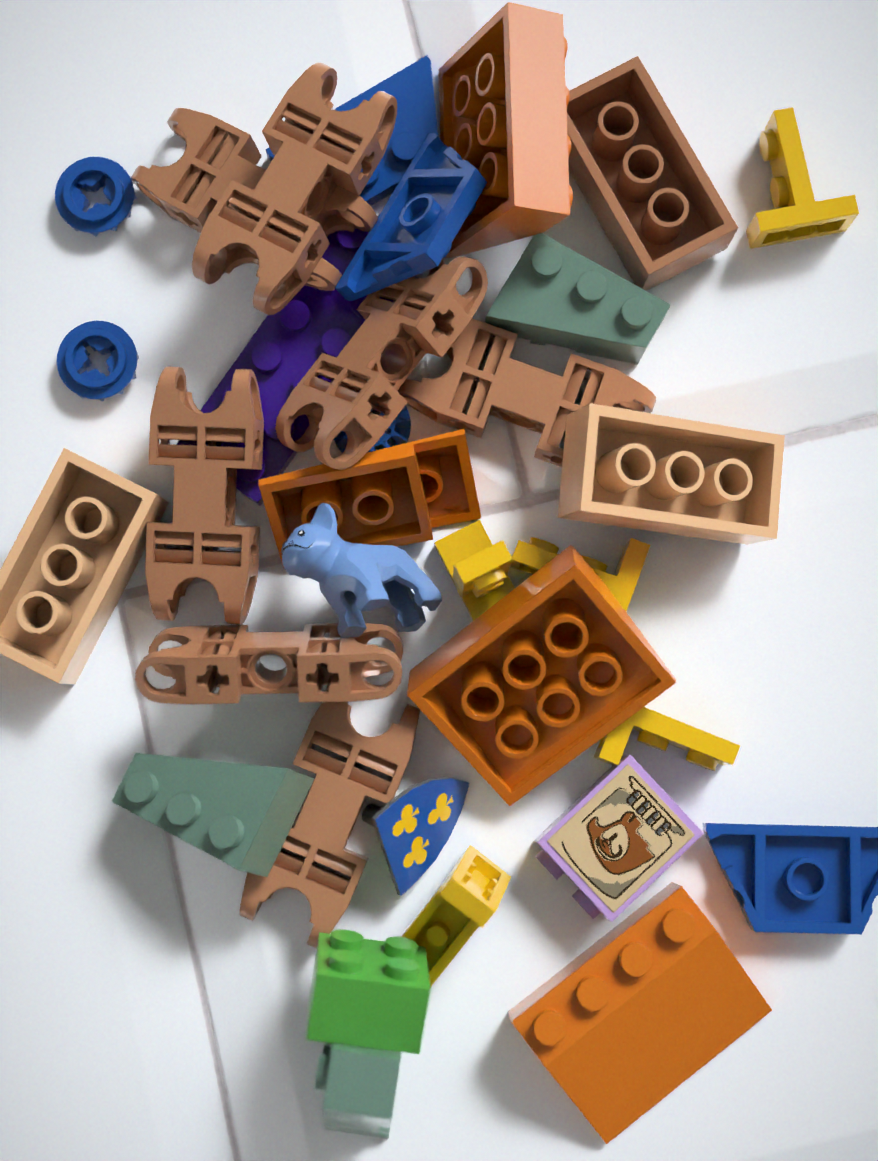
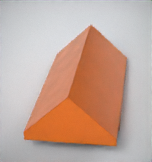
[258,429,481,568]

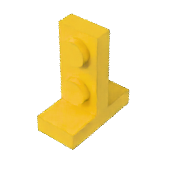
[746,107,859,249]
[434,520,515,621]
[510,537,651,612]
[593,707,741,771]
[401,845,511,988]

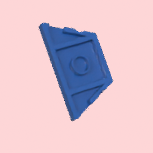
[265,55,438,206]
[335,133,487,301]
[702,823,878,935]

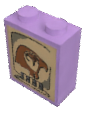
[534,754,704,923]

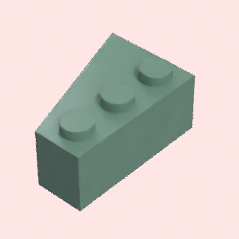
[485,233,671,365]
[111,753,314,877]
[314,1043,402,1139]

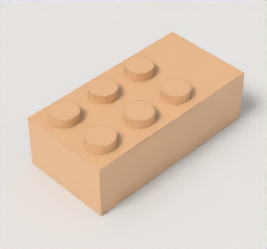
[557,403,785,545]
[0,448,170,684]

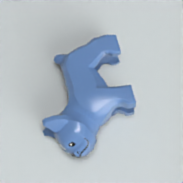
[281,503,442,638]

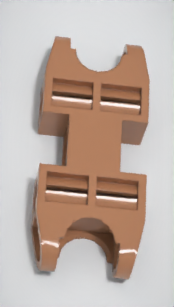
[192,62,397,315]
[130,107,378,291]
[276,257,488,470]
[397,318,657,467]
[145,366,264,625]
[135,623,403,704]
[239,702,420,949]

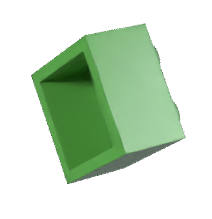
[306,929,431,1055]

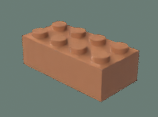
[567,56,738,291]

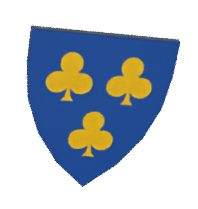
[362,777,470,896]

